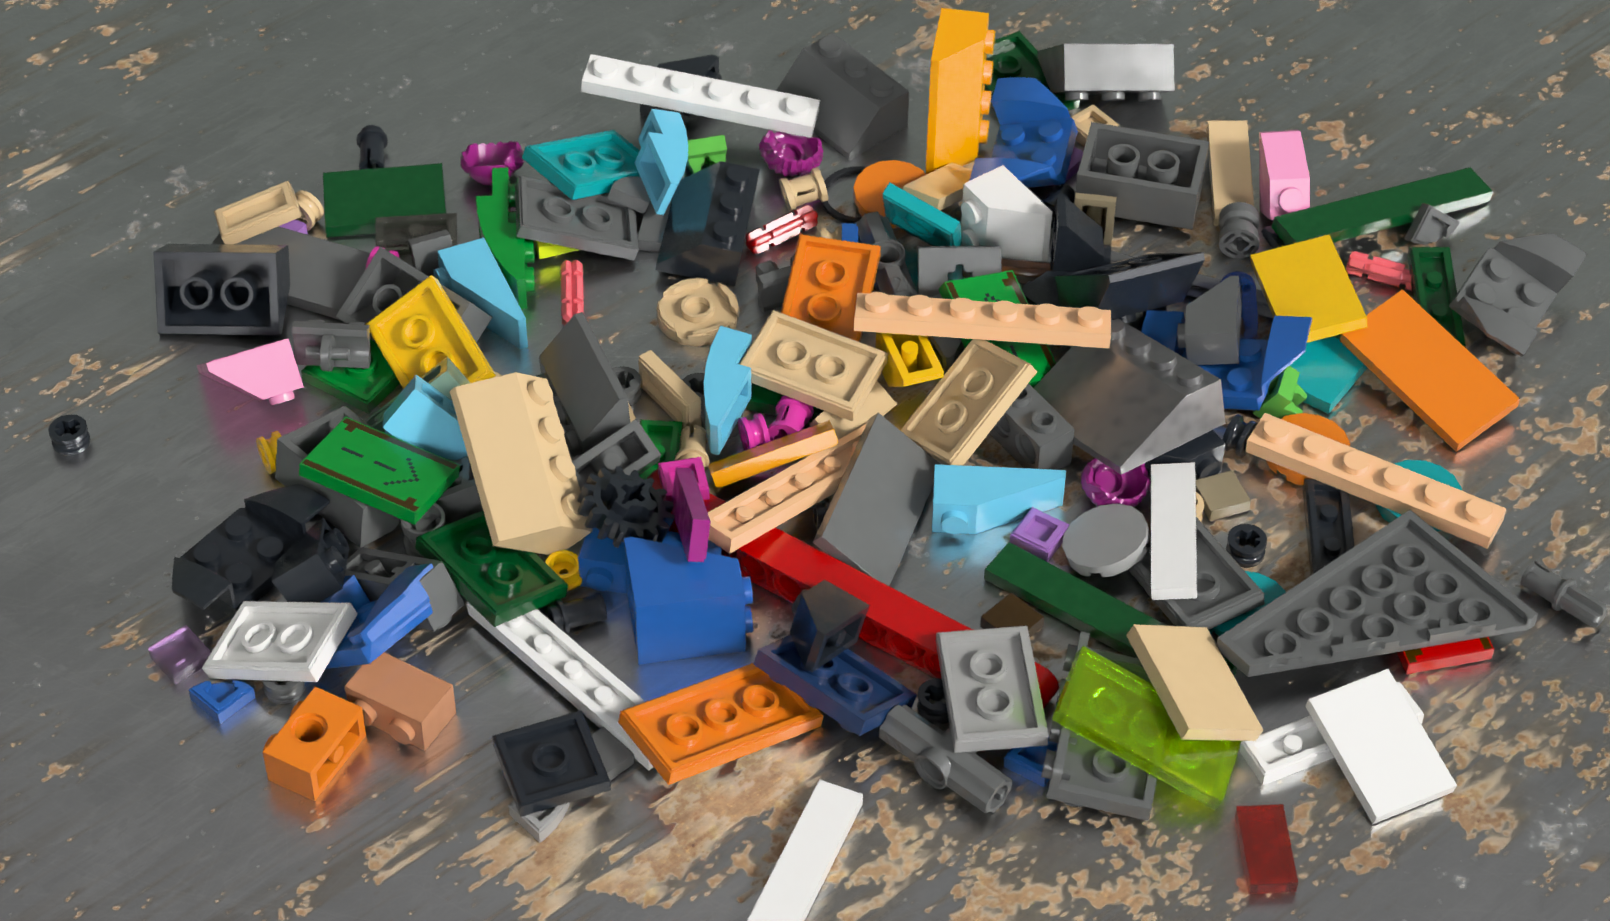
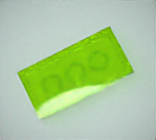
[1052,646,1242,810]

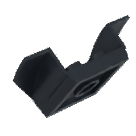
[172,484,330,611]

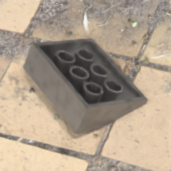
[1034,318,1226,474]

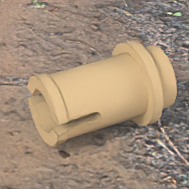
[675,425,709,471]

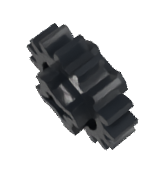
[577,466,675,548]

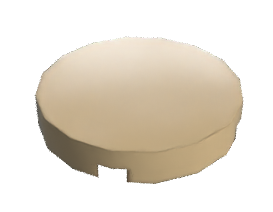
[656,278,739,347]

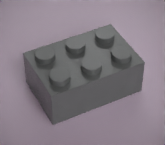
[1075,122,1210,230]

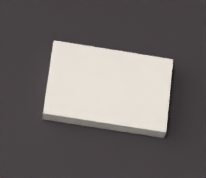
[202,601,357,682]
[1305,669,1457,824]

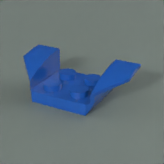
[969,77,1078,188]
[1141,310,1312,411]
[321,563,433,669]

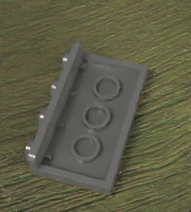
[1041,631,1168,821]

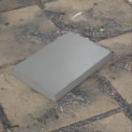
[936,626,1049,753]

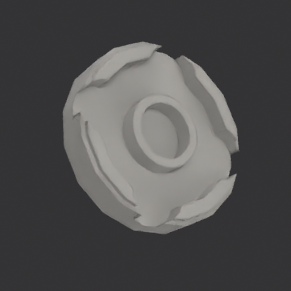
[1062,504,1151,577]

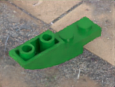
[476,167,535,309]

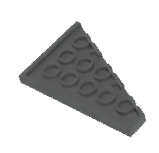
[1217,510,1538,677]

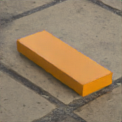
[709,420,839,488]

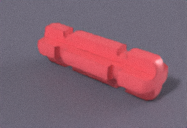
[1346,251,1412,291]
[561,260,584,326]

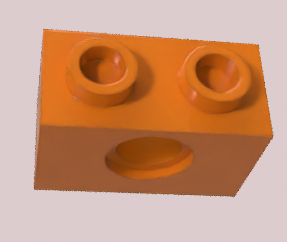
[263,687,366,801]

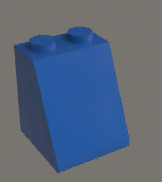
[624,537,753,665]

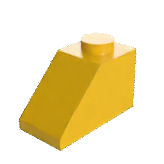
[875,332,944,387]

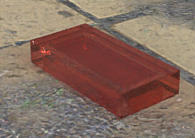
[1235,804,1298,894]

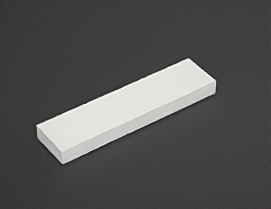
[1151,462,1197,600]
[1239,681,1424,786]
[747,779,863,921]

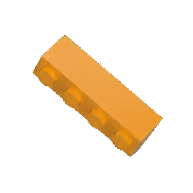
[926,8,995,175]

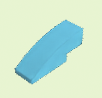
[634,109,688,215]
[704,326,752,455]

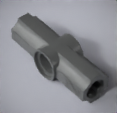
[855,212,918,296]
[879,705,1012,813]

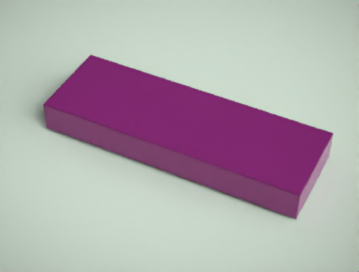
[672,468,711,562]

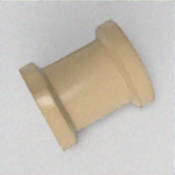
[779,167,828,212]

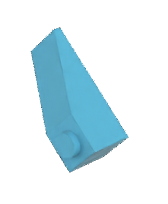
[434,238,528,349]
[382,375,468,460]
[932,464,1066,534]

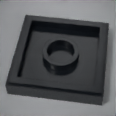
[492,710,611,817]

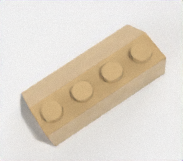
[450,372,593,555]

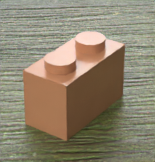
[345,652,456,751]

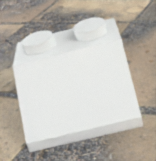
[961,165,1052,262]

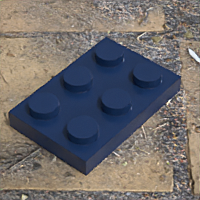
[753,634,917,736]

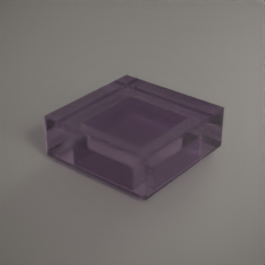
[148,625,211,685]

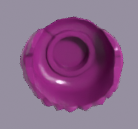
[759,130,823,177]
[460,141,525,186]
[1081,457,1151,507]

